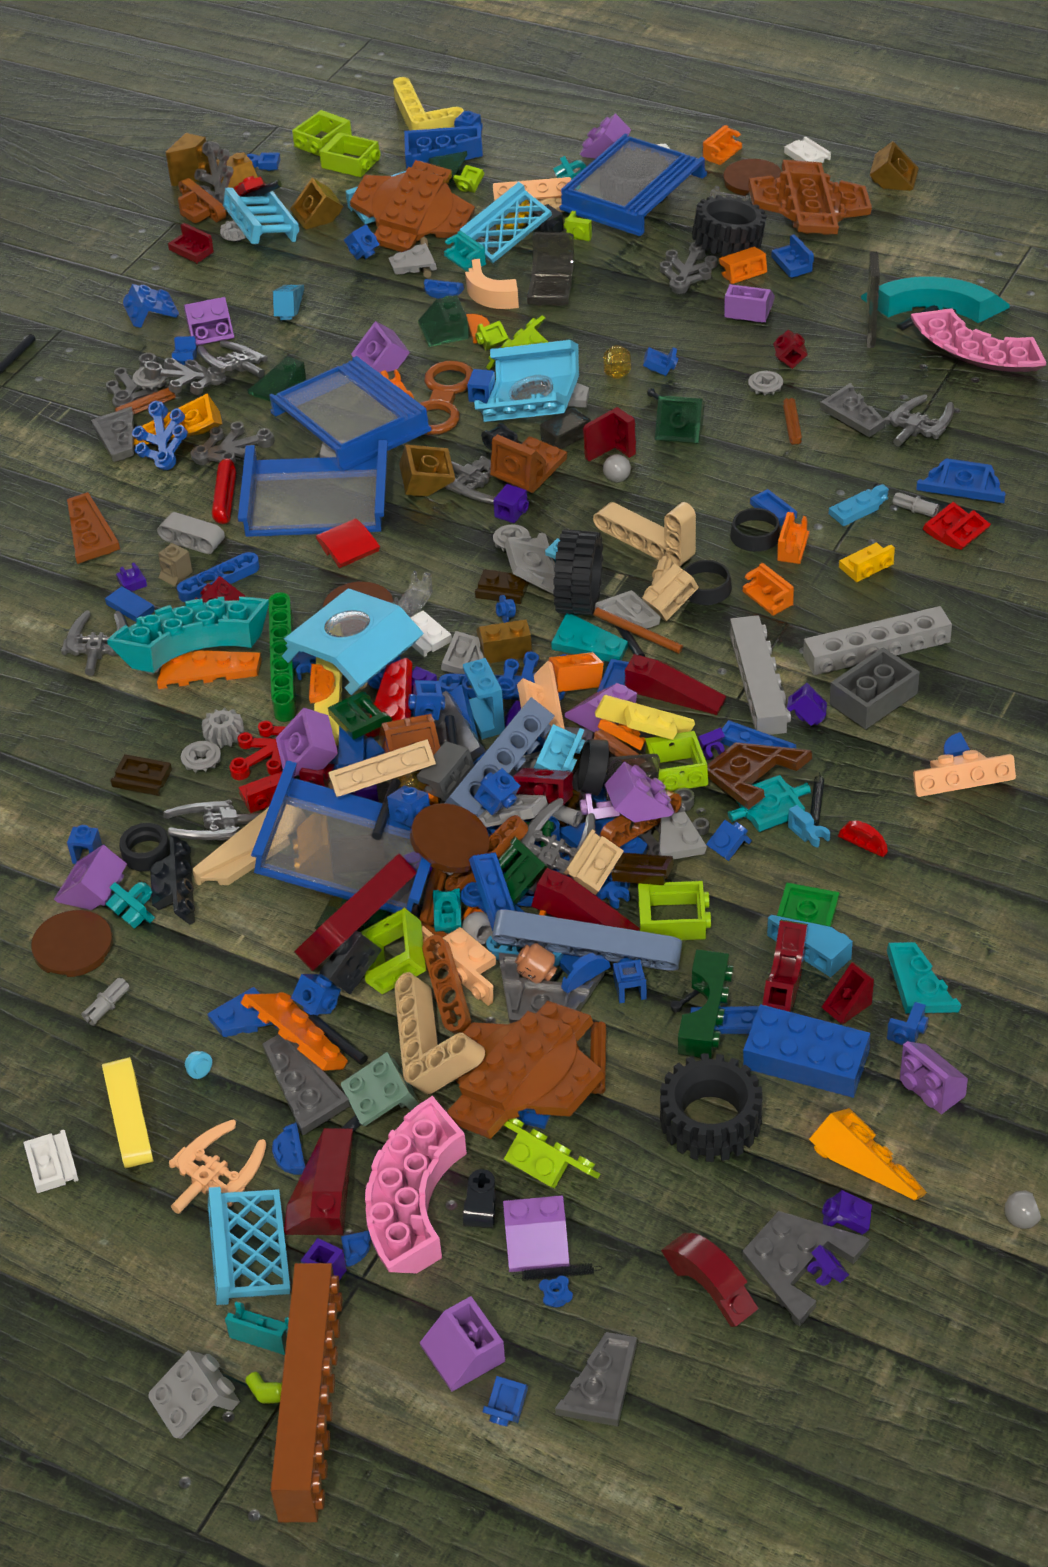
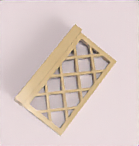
[328,739,436,798]

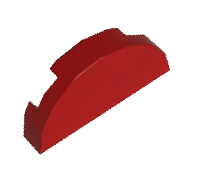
[838,821,888,857]

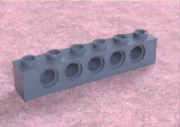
[445,697,555,817]

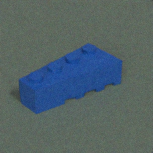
[404,125,483,168]

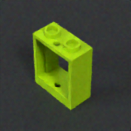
[292,110,352,156]
[320,132,381,177]
[645,731,708,791]
[638,881,711,940]
[362,908,426,995]

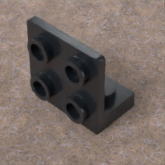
[320,931,382,994]

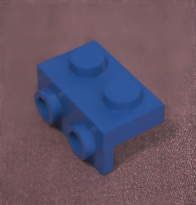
[771,234,814,278]

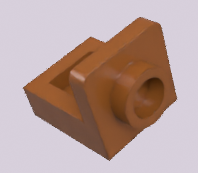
[178,191,210,223]

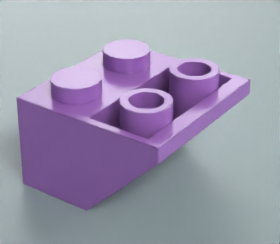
[580,114,631,158]
[725,284,775,322]
[184,297,234,346]
[605,762,674,822]
[900,1041,968,1114]
[420,1296,505,1392]

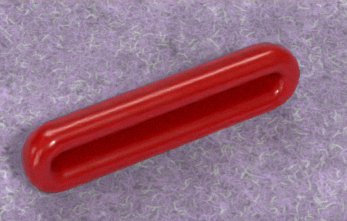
[212,458,236,524]

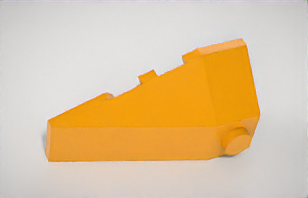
[134,393,222,447]
[809,1108,927,1200]

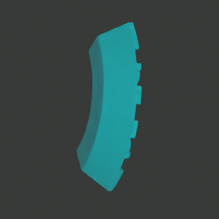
[861,276,1010,323]
[107,597,269,673]

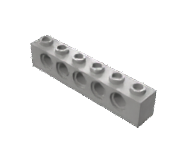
[803,606,952,675]

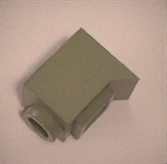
[158,543,193,586]

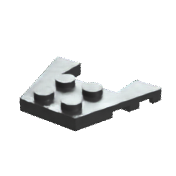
[499,953,605,1024]
[742,1211,870,1327]

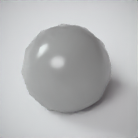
[603,454,631,483]
[462,912,493,945]
[1004,1190,1041,1229]

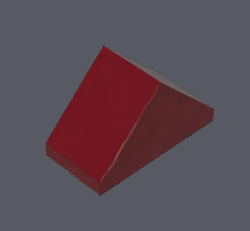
[822,962,874,1024]

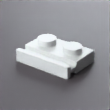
[784,137,831,163]
[410,611,452,657]
[24,1130,79,1193]

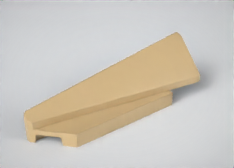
[193,805,307,885]

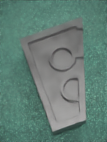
[820,383,885,437]
[91,406,134,462]
[555,1332,637,1426]

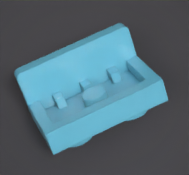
[534,724,585,771]

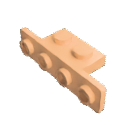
[493,177,571,201]
[517,661,565,739]
[913,750,1016,797]
[422,926,496,1006]

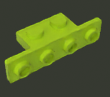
[486,315,548,370]
[504,1118,600,1189]

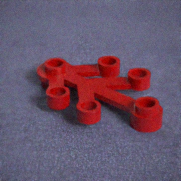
[229,721,285,780]

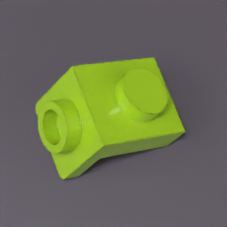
[453,165,485,193]
[564,211,592,241]
[475,321,509,351]

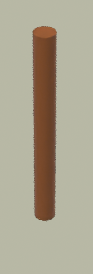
[593,607,683,654]

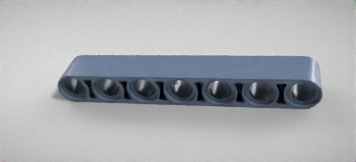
[492,910,682,971]

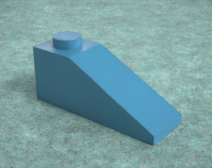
[273,285,304,320]
[767,915,853,977]

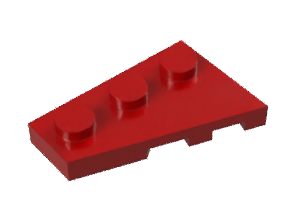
[234,176,266,197]
[365,658,412,738]

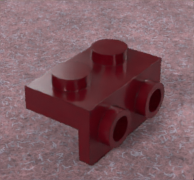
[168,223,214,263]

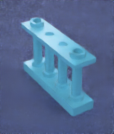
[223,188,299,244]

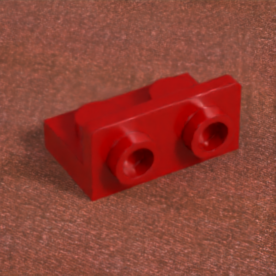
[238,771,283,814]

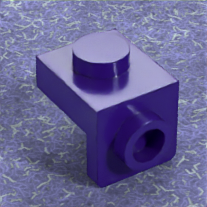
[822,1190,872,1235]

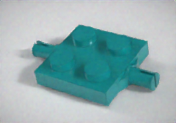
[728,775,811,832]

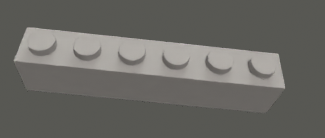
[730,615,791,735]

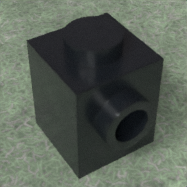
[532,204,563,238]

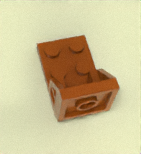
[490,434,567,493]
[379,714,440,798]

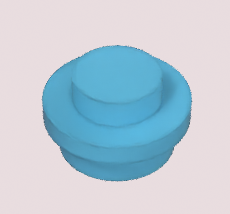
[185,1051,212,1079]

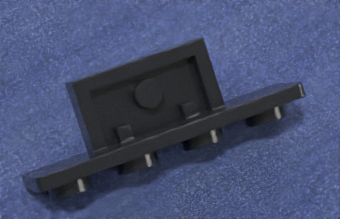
[150,836,195,925]

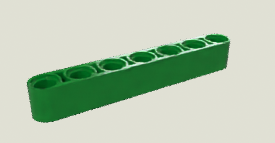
[269,592,296,722]

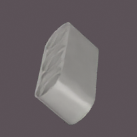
[157,512,225,554]

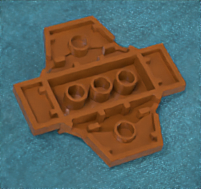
[350,160,475,252]
[748,160,872,235]
[447,1001,604,1139]

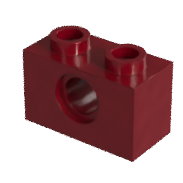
[514,768,573,805]

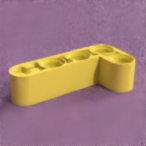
[102,1057,154,1169]

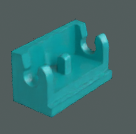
[444,230,486,272]
[225,1301,289,1355]

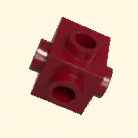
[773,329,808,369]

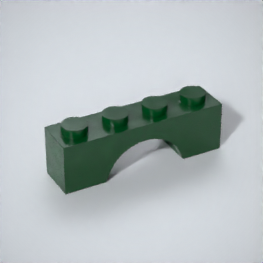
[678,949,734,1059]

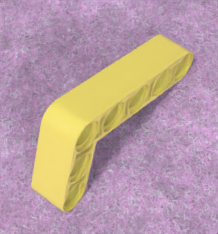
[393,77,464,130]

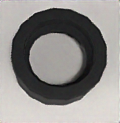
[119,823,170,872]

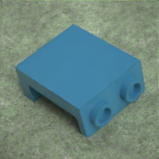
[463,658,505,739]

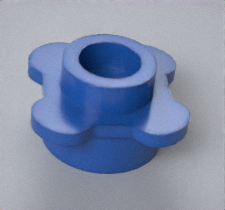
[496,595,516,623]
[539,1276,573,1307]

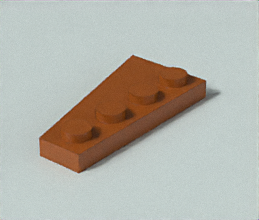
[67,492,120,564]

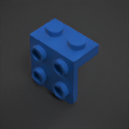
[123,284,179,328]

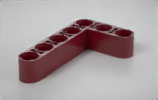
[294,853,417,971]

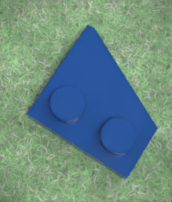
[207,987,278,1037]

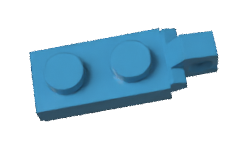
[829,484,889,526]

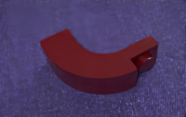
[762,919,808,1012]
[661,1233,758,1327]

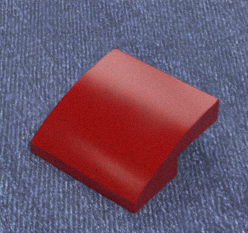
[922,501,991,550]
[316,518,380,569]

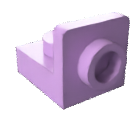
[580,793,620,819]

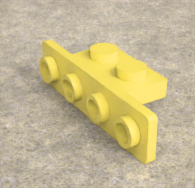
[595,695,695,740]

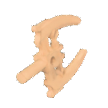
[169,1120,266,1214]

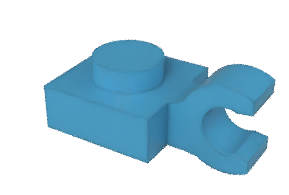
[788,805,830,847]

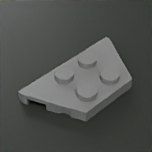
[504,533,555,594]

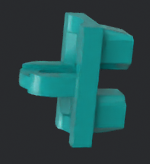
[553,156,587,191]
[106,882,155,929]
[433,888,462,934]

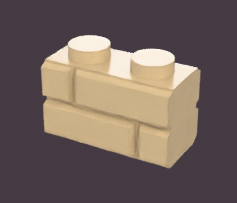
[642,563,699,621]

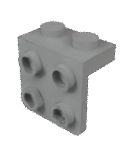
[148,1350,240,1439]

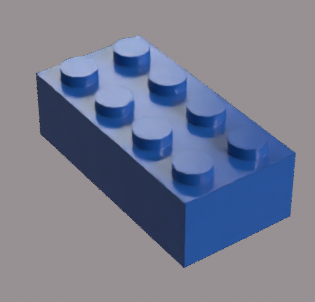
[743,1004,870,1098]

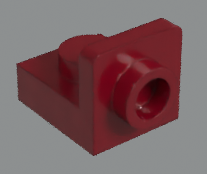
[299,764,335,788]

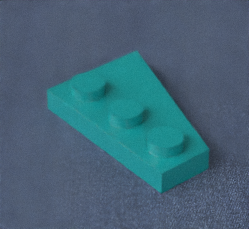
[551,613,628,662]
[886,942,962,1014]

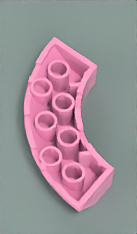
[911,309,1046,372]
[365,1096,467,1273]

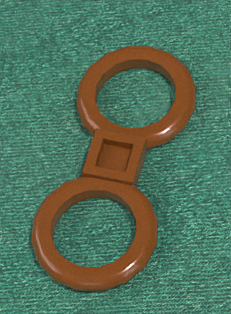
[420,361,473,435]

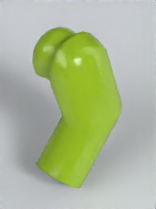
[245,1372,282,1404]

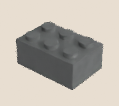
[830,647,920,729]

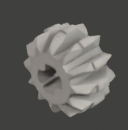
[202,707,244,748]

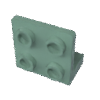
[341,1052,421,1126]

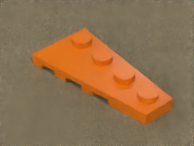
[157,650,262,689]
[241,992,348,1071]

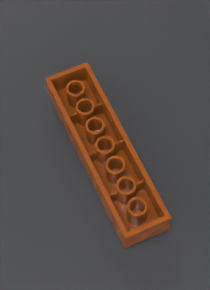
[271,1263,343,1522]

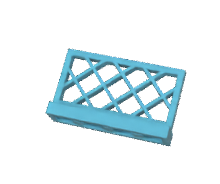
[460,182,552,263]
[208,1187,290,1305]

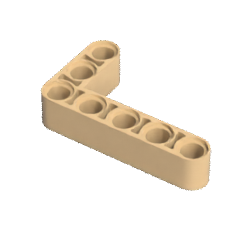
[593,502,696,567]
[395,972,485,1094]

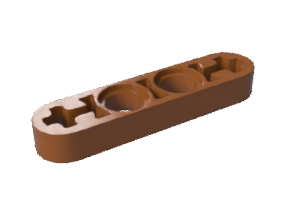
[178,178,227,222]
[600,789,682,847]
[445,815,528,897]
[423,935,471,1034]

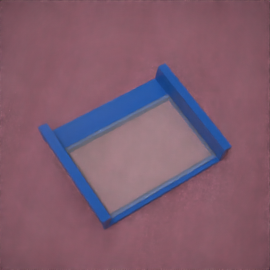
[560,133,707,236]
[269,356,431,472]
[238,440,388,537]
[251,760,431,913]

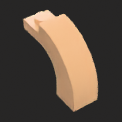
[465,259,519,309]

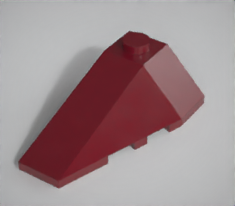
[625,654,726,715]
[531,868,640,931]
[284,1128,353,1235]

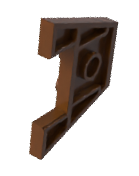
[707,742,812,810]

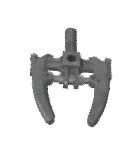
[197,340,267,378]
[884,394,954,446]
[446,456,519,504]
[61,610,127,676]
[521,798,595,894]
[164,800,261,840]

